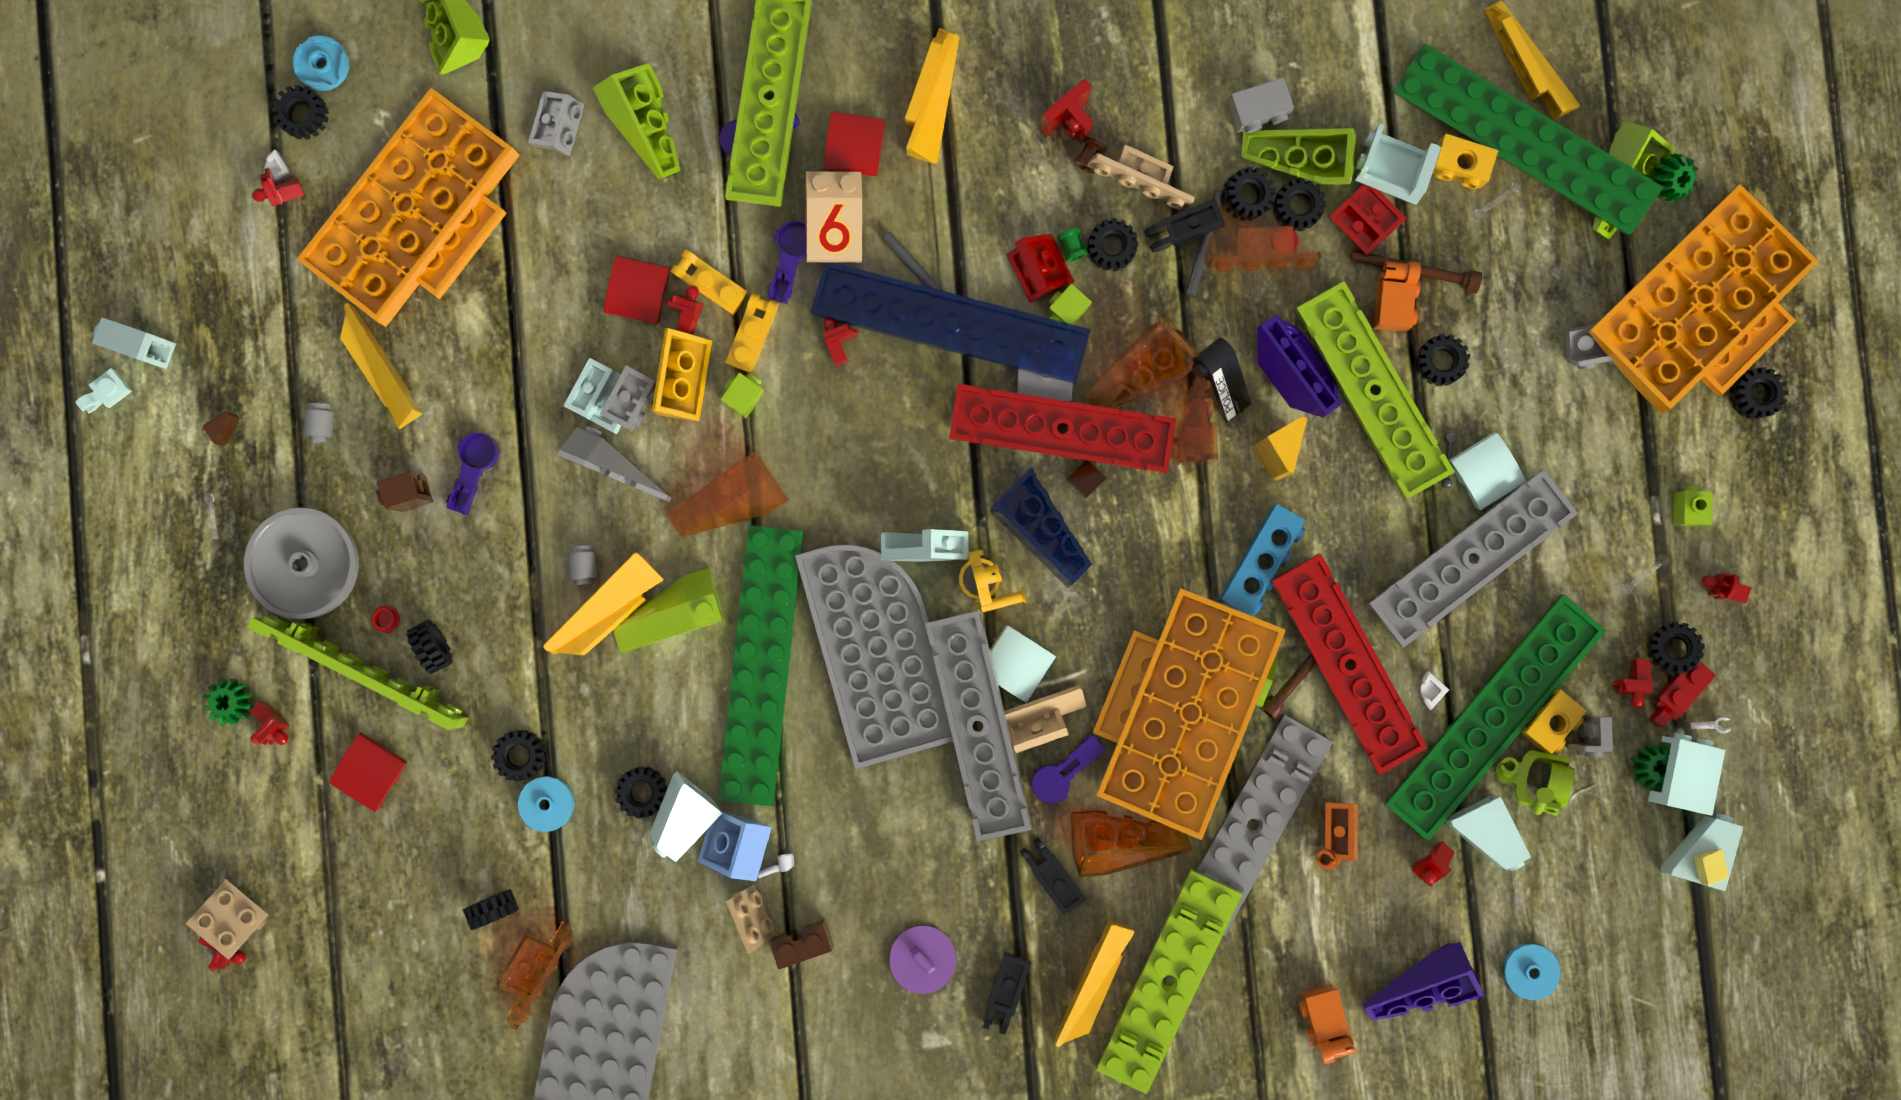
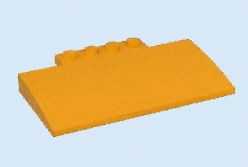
[296,88,520,327]
[1588,184,1819,414]
[1093,588,1286,840]

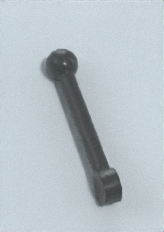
[1441,432,1457,489]

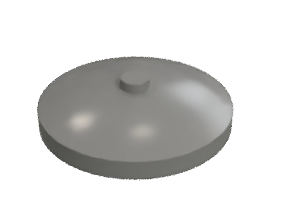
[244,508,359,619]

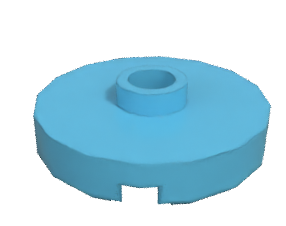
[292,35,350,91]
[518,776,575,832]
[1503,943,1561,1000]

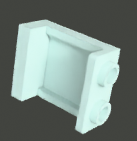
[1355,123,1441,205]
[881,529,969,562]
[1648,733,1725,816]

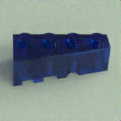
[990,467,1092,588]

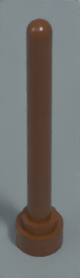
[1349,250,1482,294]
[1259,654,1316,721]

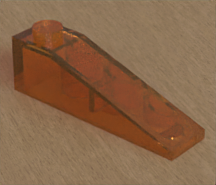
[667,451,789,537]

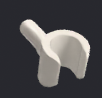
[1690,715,1732,734]
[758,853,794,878]

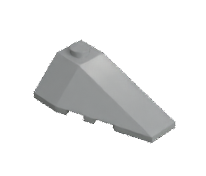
[557,426,672,502]

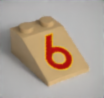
[804,171,862,263]

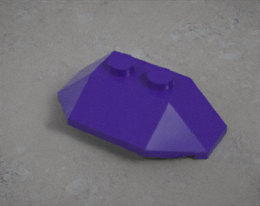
[1257,315,1342,418]

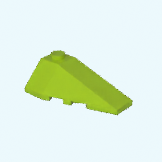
[419,0,490,75]
[592,63,680,180]
[1592,120,1676,239]
[1241,128,1358,184]
[613,568,726,654]

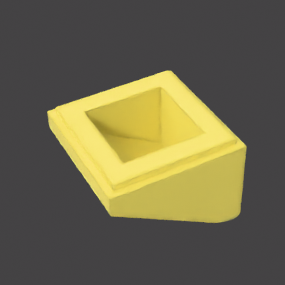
[1693,849,1729,885]

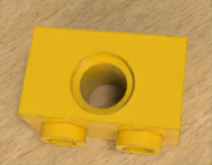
[1433,134,1498,189]
[1520,689,1587,754]

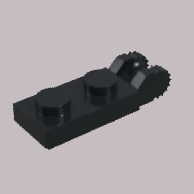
[1144,199,1225,253]
[1020,837,1087,916]
[982,951,1031,1035]

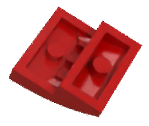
[823,111,886,177]
[1329,184,1407,256]
[604,255,670,324]
[329,732,407,812]

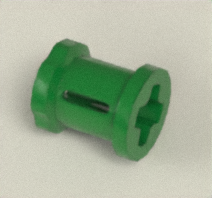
[1056,227,1089,263]

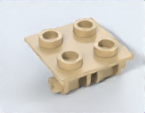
[186,879,269,960]
[726,884,776,954]

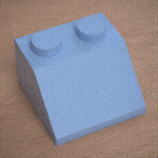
[698,810,772,881]

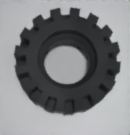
[272,85,329,140]
[1221,167,1276,221]
[1273,178,1326,231]
[1087,218,1138,272]
[1416,334,1470,386]
[1729,367,1789,419]
[406,619,453,674]
[1647,622,1705,675]
[491,730,546,782]
[615,766,668,818]
[462,889,519,930]

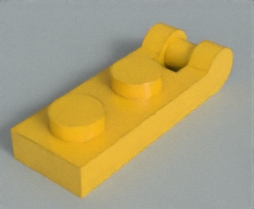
[670,249,749,316]
[725,293,779,374]

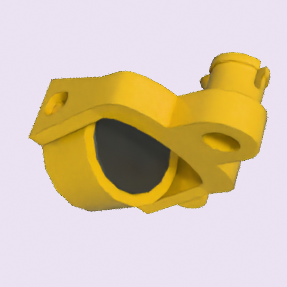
[959,550,1027,613]

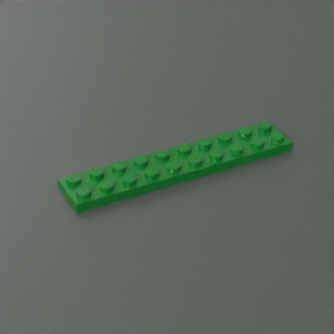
[1393,43,1664,236]
[718,525,804,807]
[1383,594,1606,841]

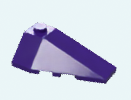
[1363,942,1485,1021]

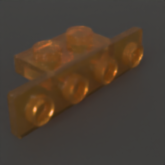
[1208,226,1322,272]
[496,921,573,1030]

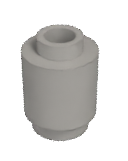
[304,403,334,444]
[568,545,598,587]

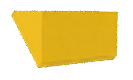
[652,328,712,421]
[1253,416,1307,480]

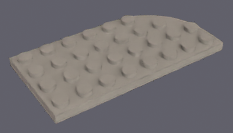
[795,545,953,769]
[533,941,678,1100]

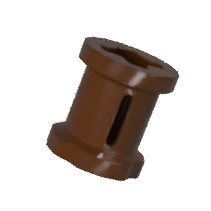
[1074,137,1107,174]

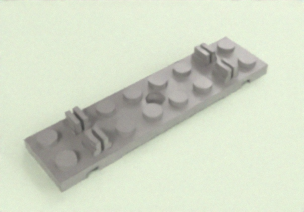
[1367,470,1578,648]
[925,610,1032,841]
[1195,714,1333,936]

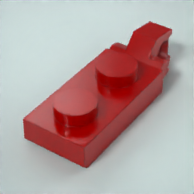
[1648,662,1716,727]

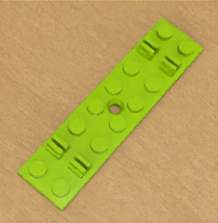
[725,0,812,207]
[1295,281,1455,500]
[247,615,469,730]
[1096,868,1243,1094]

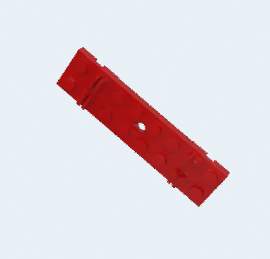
[949,384,1176,474]
[1270,553,1428,775]

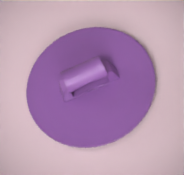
[889,926,956,994]

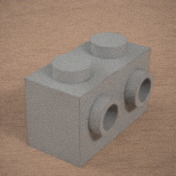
[1227,77,1294,133]

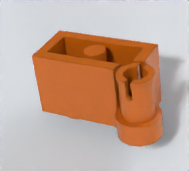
[1373,261,1421,332]
[1316,802,1358,870]
[1298,984,1356,1065]

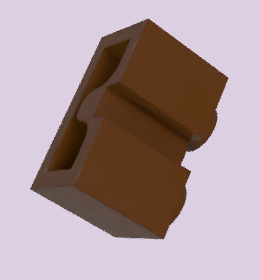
[376,471,434,512]
[769,919,834,970]

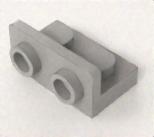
[528,91,584,156]
[1565,324,1630,369]
[600,365,656,432]
[1568,715,1613,757]

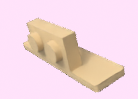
[1087,144,1195,209]
[976,685,1086,753]

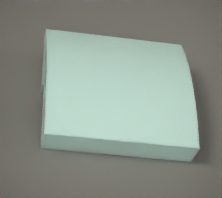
[564,358,621,434]
[1449,432,1526,510]
[990,625,1056,703]

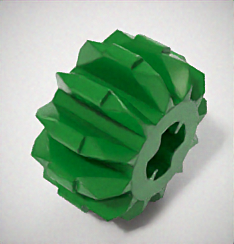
[1649,153,1699,202]
[202,678,254,725]
[1630,744,1670,791]

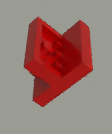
[1040,78,1093,144]
[1006,234,1075,303]

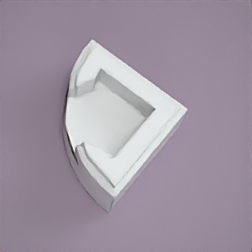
[262,150,292,184]
[1419,671,1449,710]

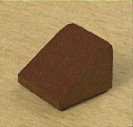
[203,412,240,446]
[1067,461,1107,499]

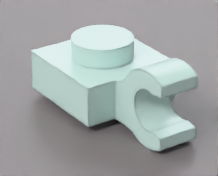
[75,368,132,414]

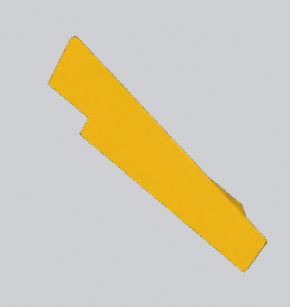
[1483,1,1580,120]
[905,28,959,164]
[340,303,423,429]
[543,552,664,655]
[1053,919,1135,1047]

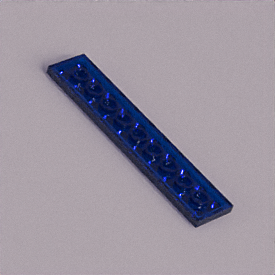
[810,262,1091,384]

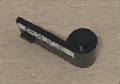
[1192,338,1252,423]

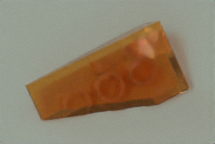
[1083,314,1198,409]
[1172,372,1218,466]
[1071,810,1192,877]

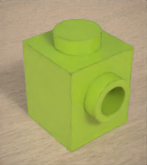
[1048,284,1092,331]
[720,373,765,418]
[1673,486,1713,527]

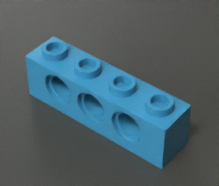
[1218,504,1306,616]

